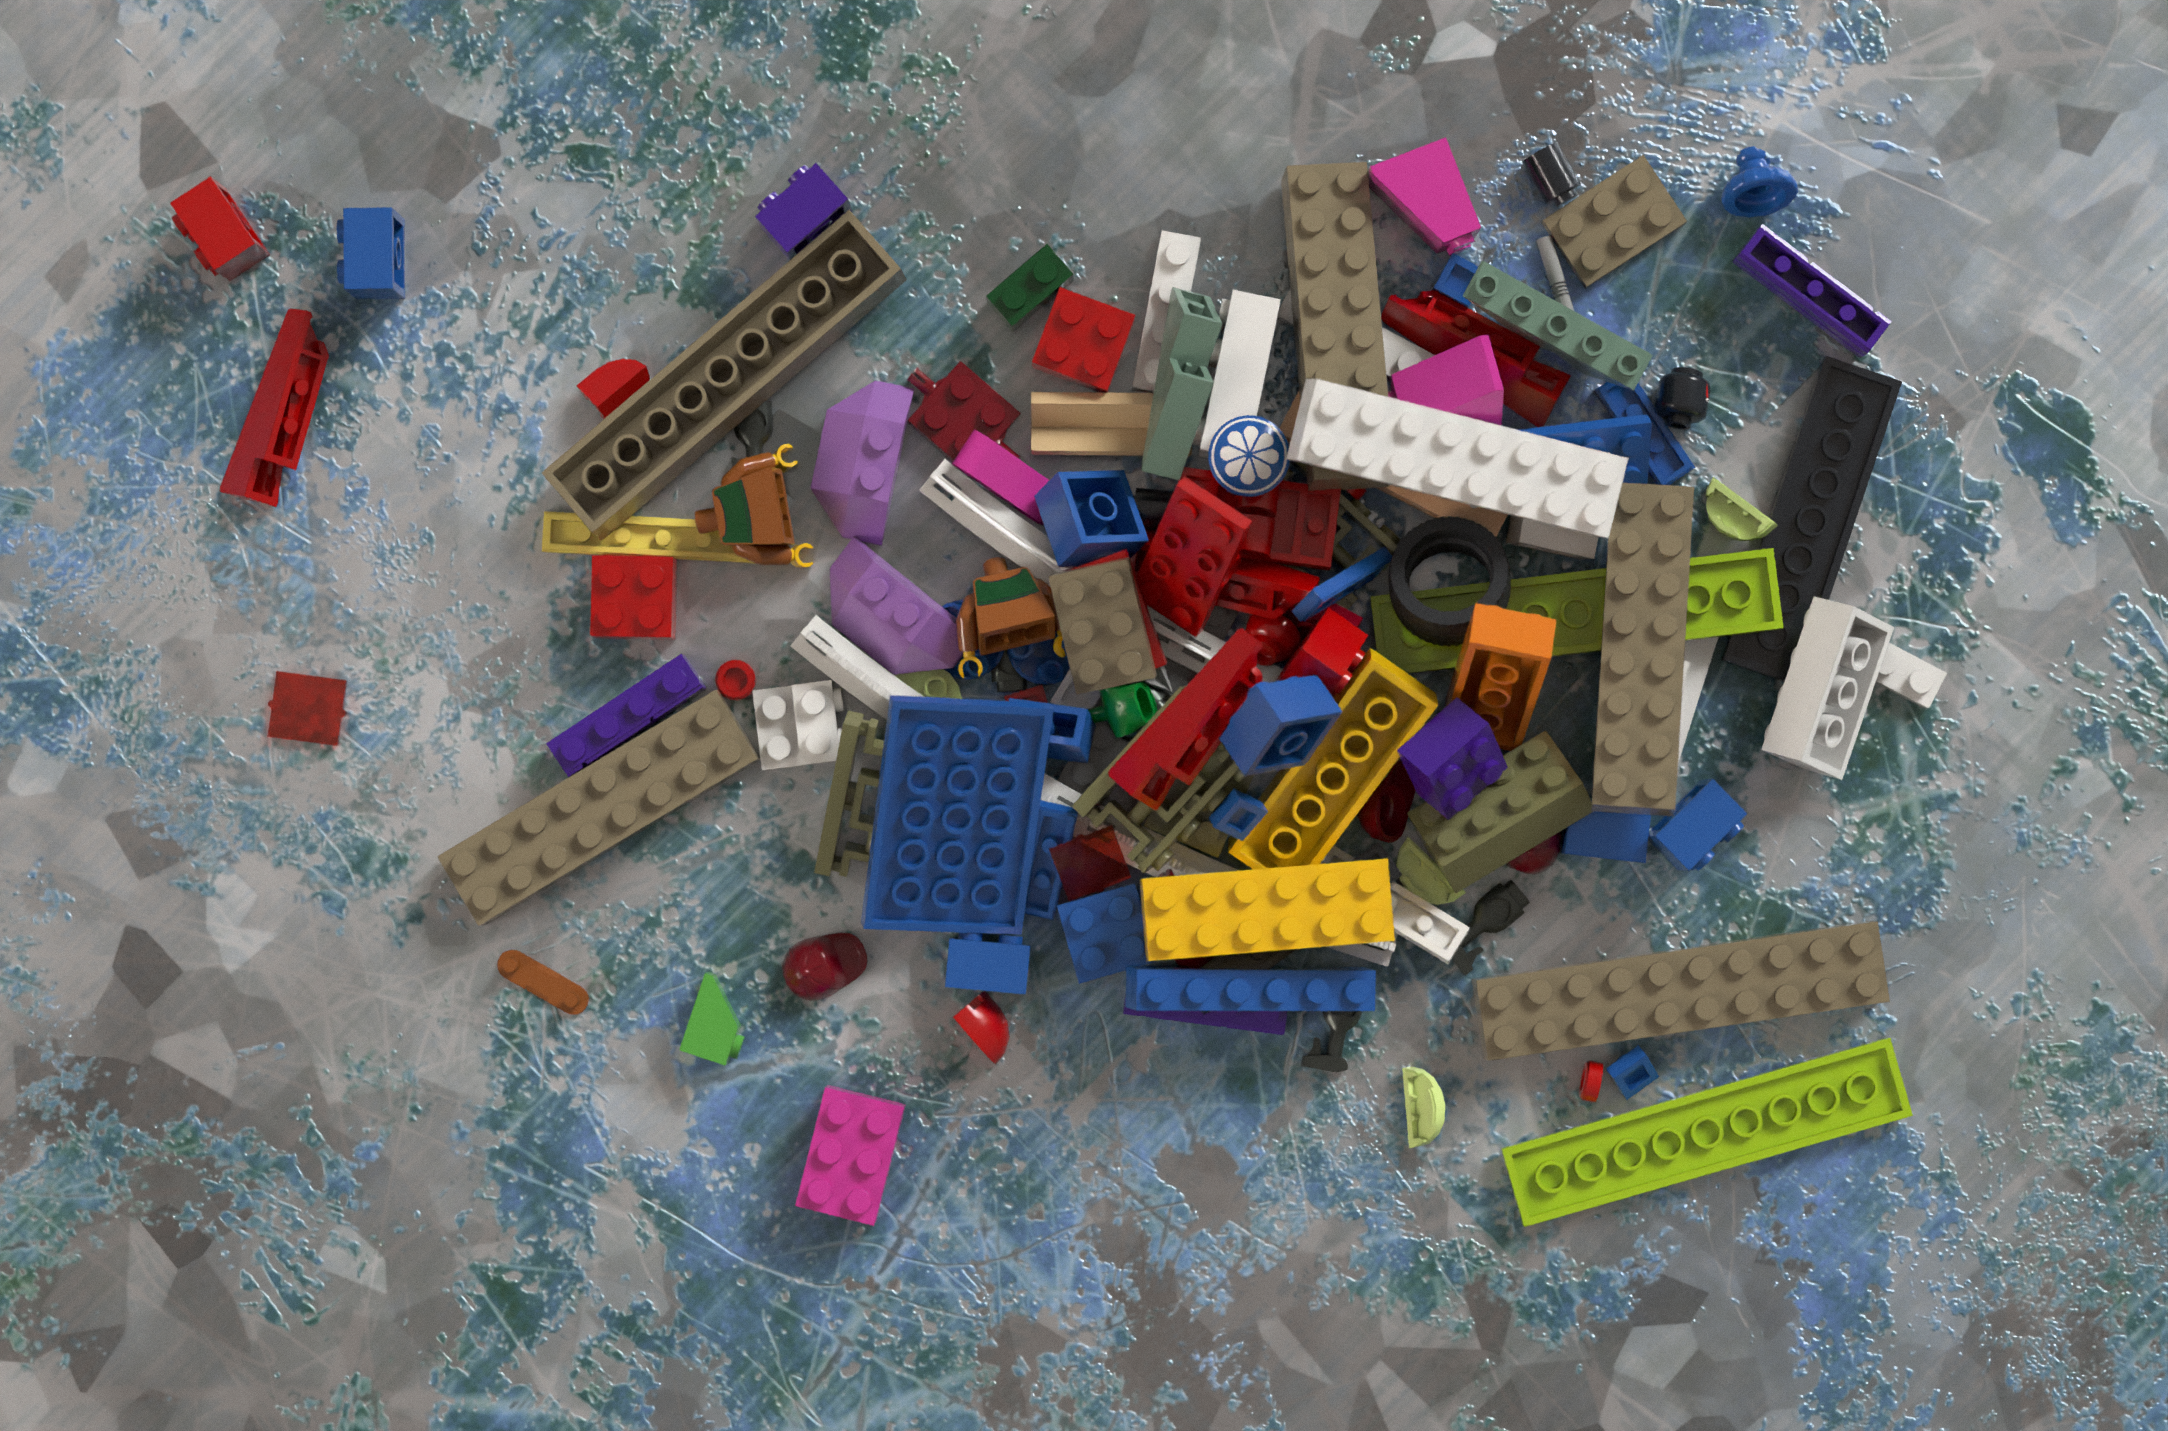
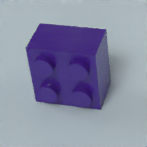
[755,163,852,260]
[1397,697,1508,820]

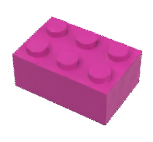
[795,1085,906,1226]

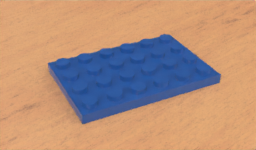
[861,695,1054,935]

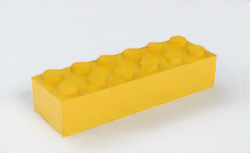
[1228,648,1438,870]
[1140,859,1395,961]

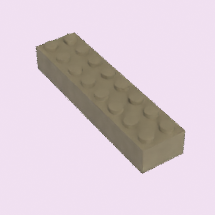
[1281,162,1389,491]
[1591,483,1694,816]
[437,690,761,926]

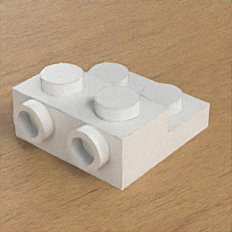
[752,680,844,771]

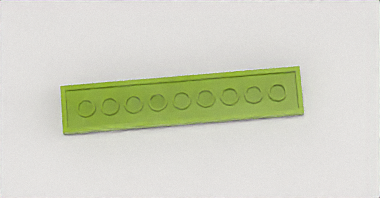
[1370,548,1784,674]
[1500,1037,1913,1227]

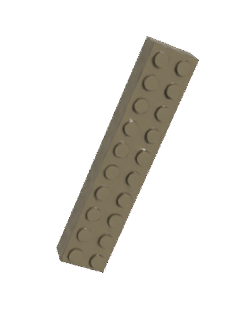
[542,210,907,541]
[1472,921,1890,1061]

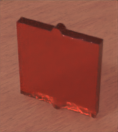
[267,671,347,746]
[1049,825,1131,901]

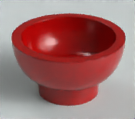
[1245,614,1301,666]

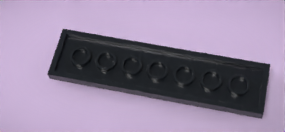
[1721,356,1902,682]

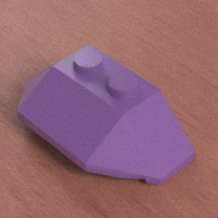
[810,380,915,546]
[830,537,963,675]

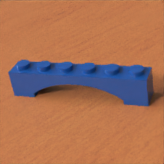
[1126,966,1376,1011]

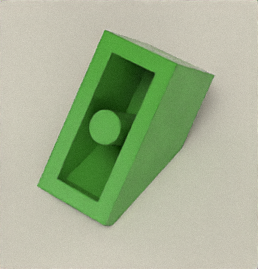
[679,972,745,1066]

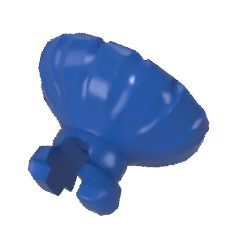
[1721,146,1798,218]

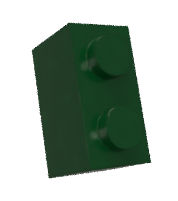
[986,244,1074,332]

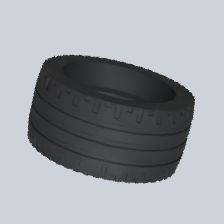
[1388,516,1511,647]

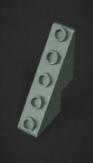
[1463,261,1653,391]
[1141,287,1223,480]

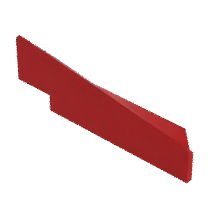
[1381,290,1571,427]
[220,308,329,507]
[1130,529,1320,620]
[1108,628,1263,811]

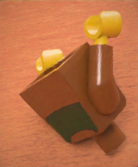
[695,444,813,568]
[956,557,1065,679]

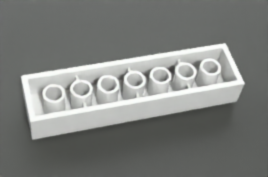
[1286,379,1628,538]

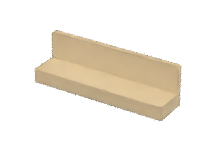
[1031,392,1192,456]

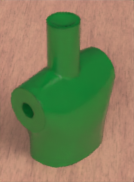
[1088,683,1157,738]

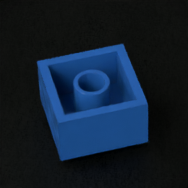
[337,207,405,300]
[1034,470,1149,567]
[1219,675,1342,776]
[1648,779,1747,871]
[1057,883,1157,984]

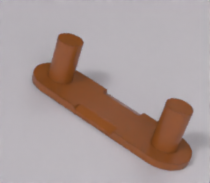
[497,950,589,1015]

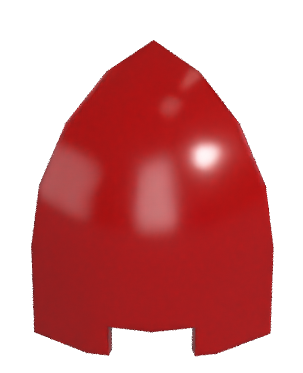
[576,358,650,420]
[953,991,1010,1065]

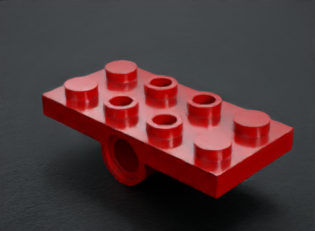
[1178,467,1341,571]
[1137,477,1253,637]

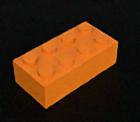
[1444,603,1556,751]

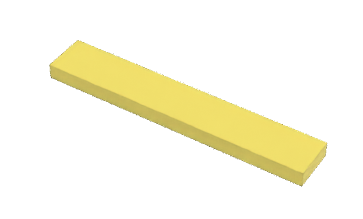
[542,511,756,564]

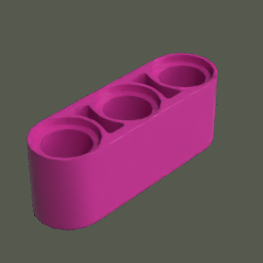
[952,430,1049,526]

